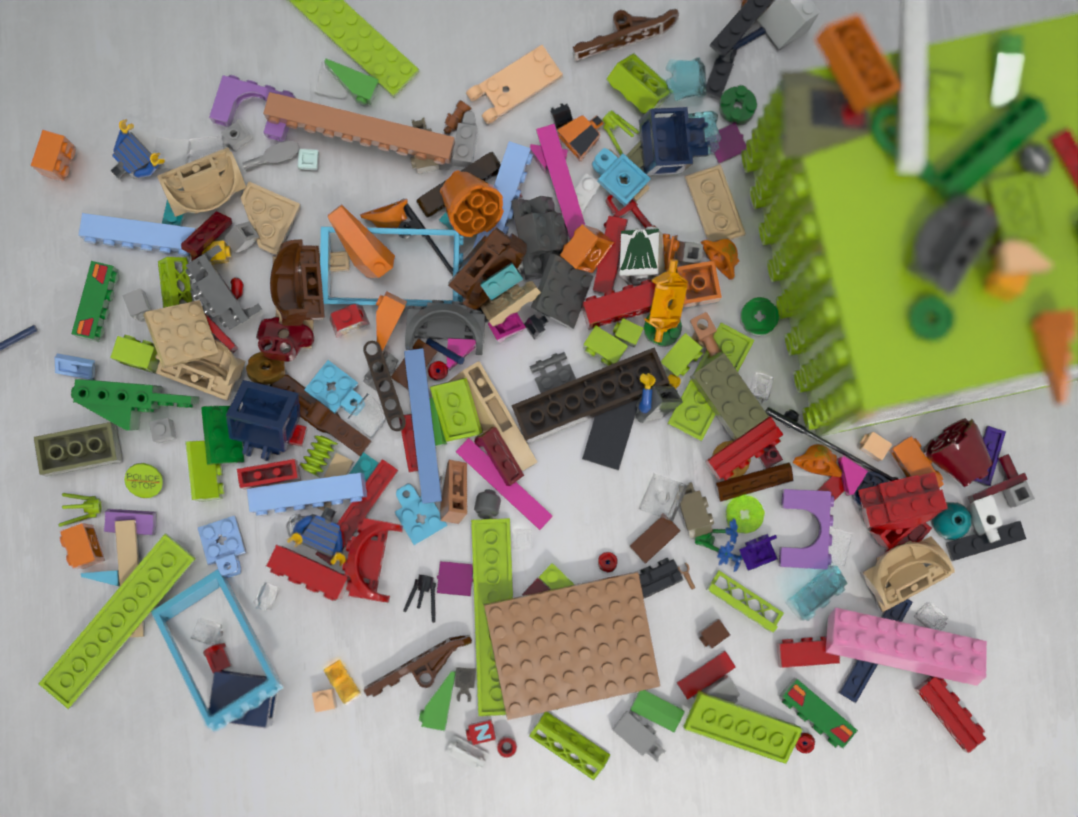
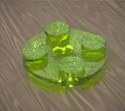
[725,495,765,534]

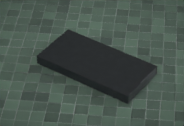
[582,398,640,471]

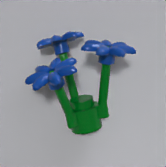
[695,518,743,572]

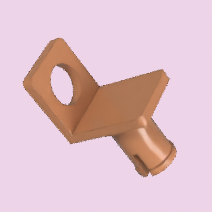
[690,312,721,357]

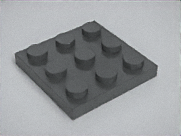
[531,254,593,329]

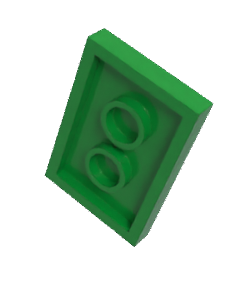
[201,405,244,465]

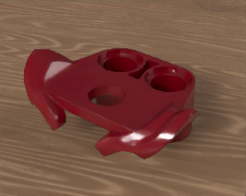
[256,317,314,362]

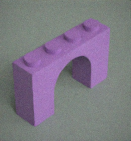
[209,75,296,142]
[779,489,834,570]

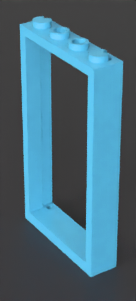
[320,226,464,306]
[151,569,284,732]

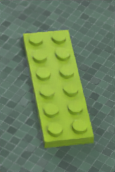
[667,323,755,441]
[683,691,803,764]

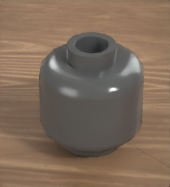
[1019,143,1053,176]
[474,489,501,519]

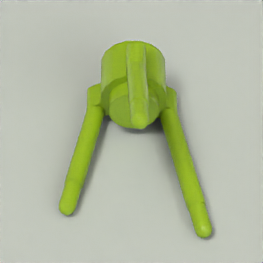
[602,110,640,156]
[58,493,102,527]

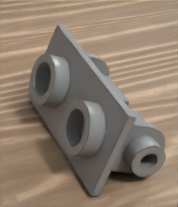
[363,351,399,391]

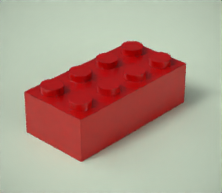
[582,279,656,330]
[266,545,351,601]

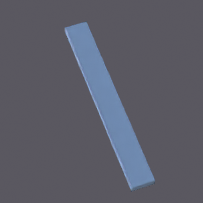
[404,349,442,504]

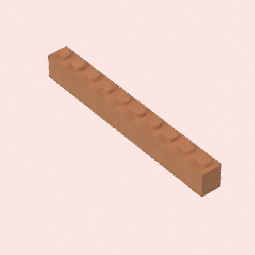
[263,92,455,165]

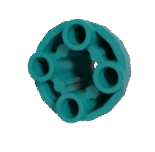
[932,502,972,540]

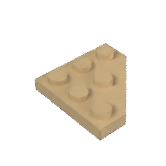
[241,182,301,256]
[480,281,541,327]

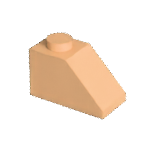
[997,240,1052,276]

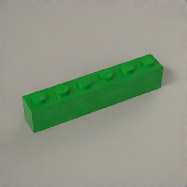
[932,94,1050,202]

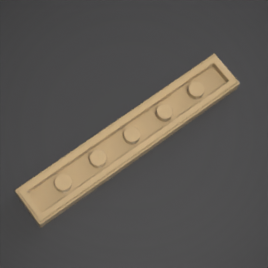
[115,520,145,638]

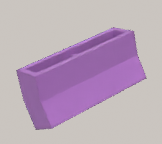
[104,509,156,535]

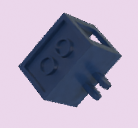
[208,670,277,728]

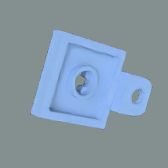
[198,516,246,578]

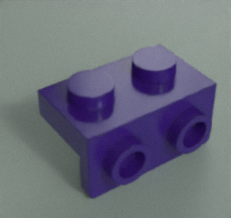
[739,534,778,571]

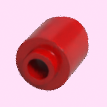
[497,736,517,758]

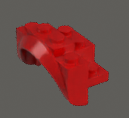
[858,472,948,530]
[342,518,403,603]

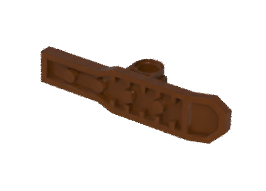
[573,9,679,61]
[270,374,372,457]
[363,635,472,697]

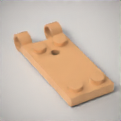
[466,45,563,124]

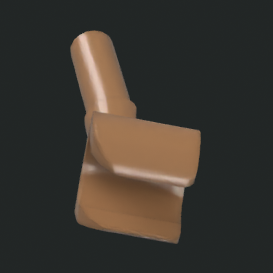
[678,563,696,590]

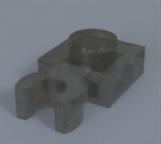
[455,667,476,702]

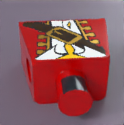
[329,304,370,338]

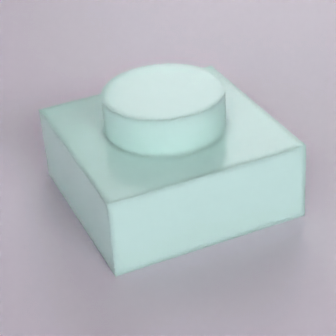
[298,149,319,170]

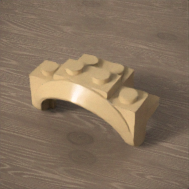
[157,147,246,217]
[156,339,246,401]
[863,536,955,612]

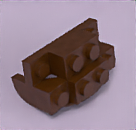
[448,227,527,310]
[270,239,325,326]

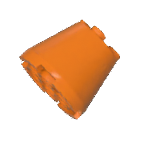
[440,170,504,237]

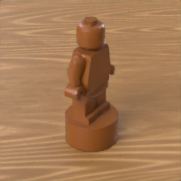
[443,100,472,135]

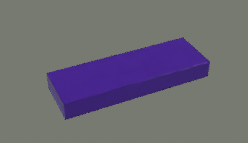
[973,426,1006,486]

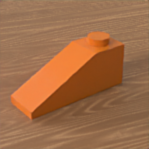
[375,291,407,351]

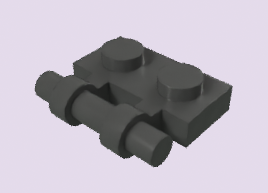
[529,352,576,393]

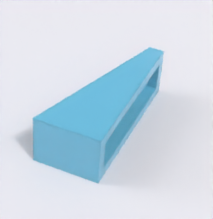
[81,570,120,586]

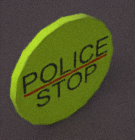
[124,463,163,498]

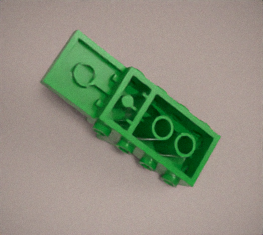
[71,379,200,431]

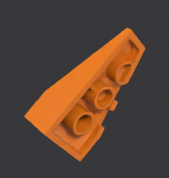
[327,204,395,278]
[1032,310,1076,405]

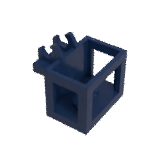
[639,107,710,176]
[226,380,300,461]

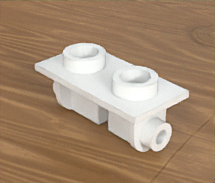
[445,735,489,772]

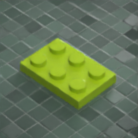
[987,172,1049,244]
[430,377,483,442]

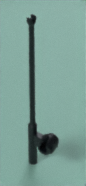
[398,199,488,323]
[765,407,899,481]

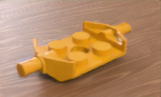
[644,259,688,342]

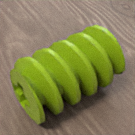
[299,435,338,478]

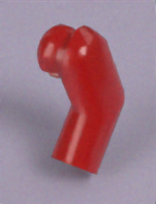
[231,277,244,299]

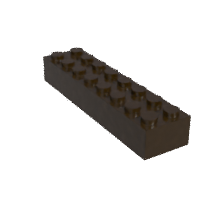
[511,347,670,444]

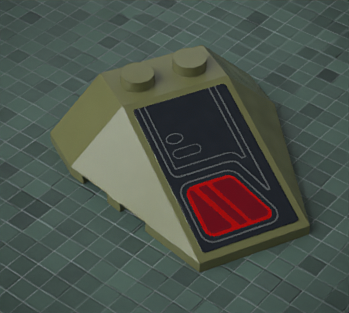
[780,71,870,157]

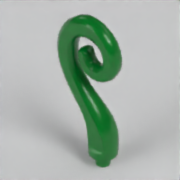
[871,105,937,188]

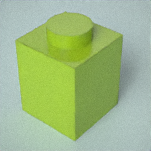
[613,318,644,348]

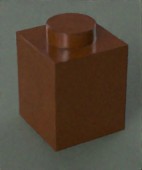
[698,619,730,649]

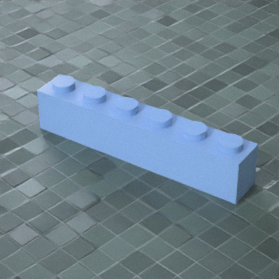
[472,141,533,250]
[79,213,196,256]
[247,473,367,516]

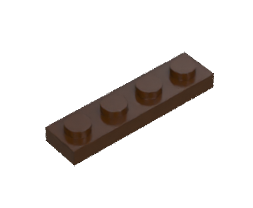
[716,462,794,502]

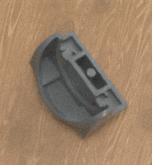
[906,194,999,296]
[511,196,568,280]
[185,244,262,330]
[405,300,485,355]

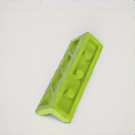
[158,257,192,308]
[706,570,784,633]
[529,712,610,780]

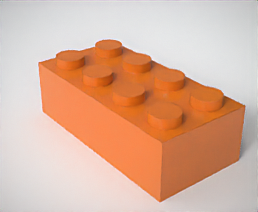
[814,13,903,113]

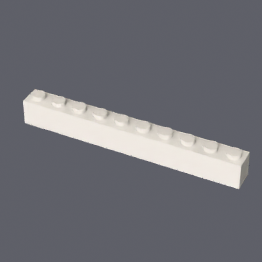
[897,0,927,174]

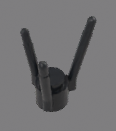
[403,574,436,623]

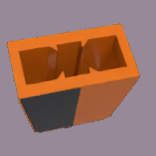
[557,115,603,162]

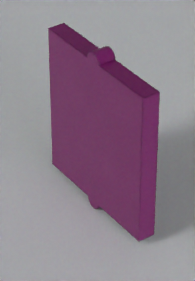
[705,122,747,164]
[436,561,473,596]

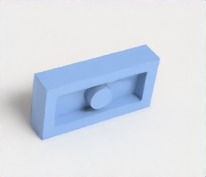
[54,353,95,380]

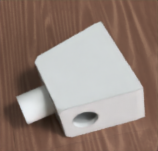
[966,495,1003,543]

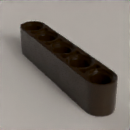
[416,152,501,218]
[363,340,406,432]

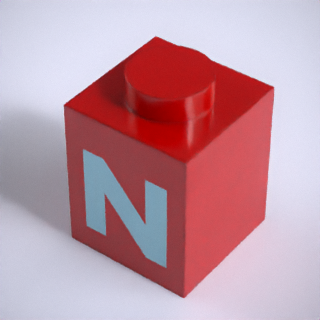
[466,719,496,745]

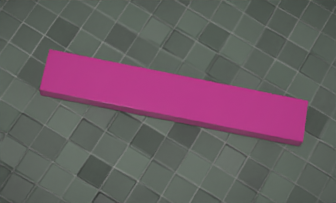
[536,124,585,239]
[456,438,553,530]

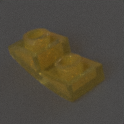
[323,660,362,705]

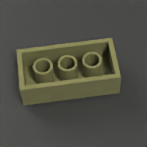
[690,353,768,440]
[33,422,123,477]

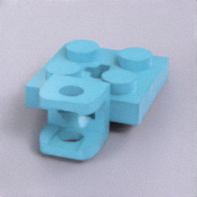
[592,148,651,207]
[304,360,365,416]
[395,483,447,545]

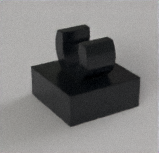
[550,103,573,129]
[524,314,549,340]

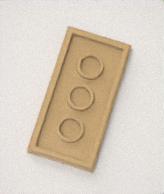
[685,164,746,242]

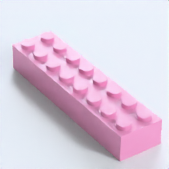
[826,607,987,686]

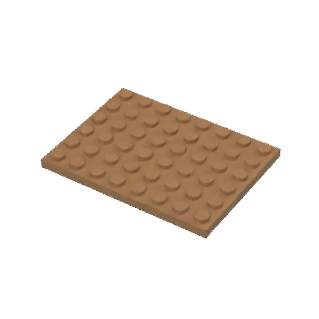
[484,571,661,720]

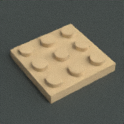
[143,300,219,368]

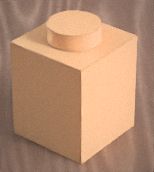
[859,432,892,462]
[312,688,337,712]

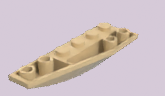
[448,361,538,471]

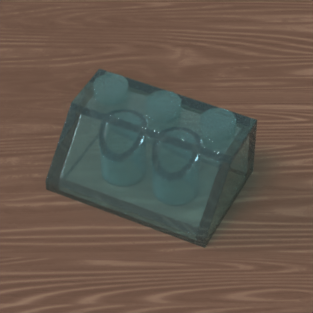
[785,565,848,621]

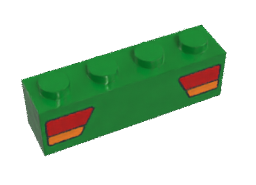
[71,261,119,342]
[779,678,858,748]

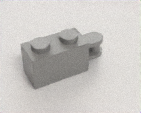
[452,111,478,167]
[612,711,666,762]

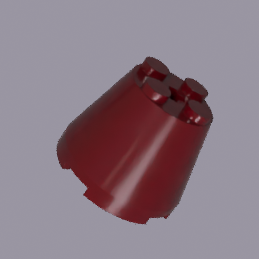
[924,418,993,487]

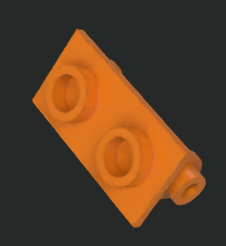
[663,233,680,272]

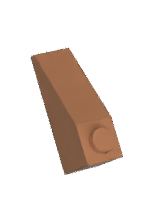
[440,460,467,524]

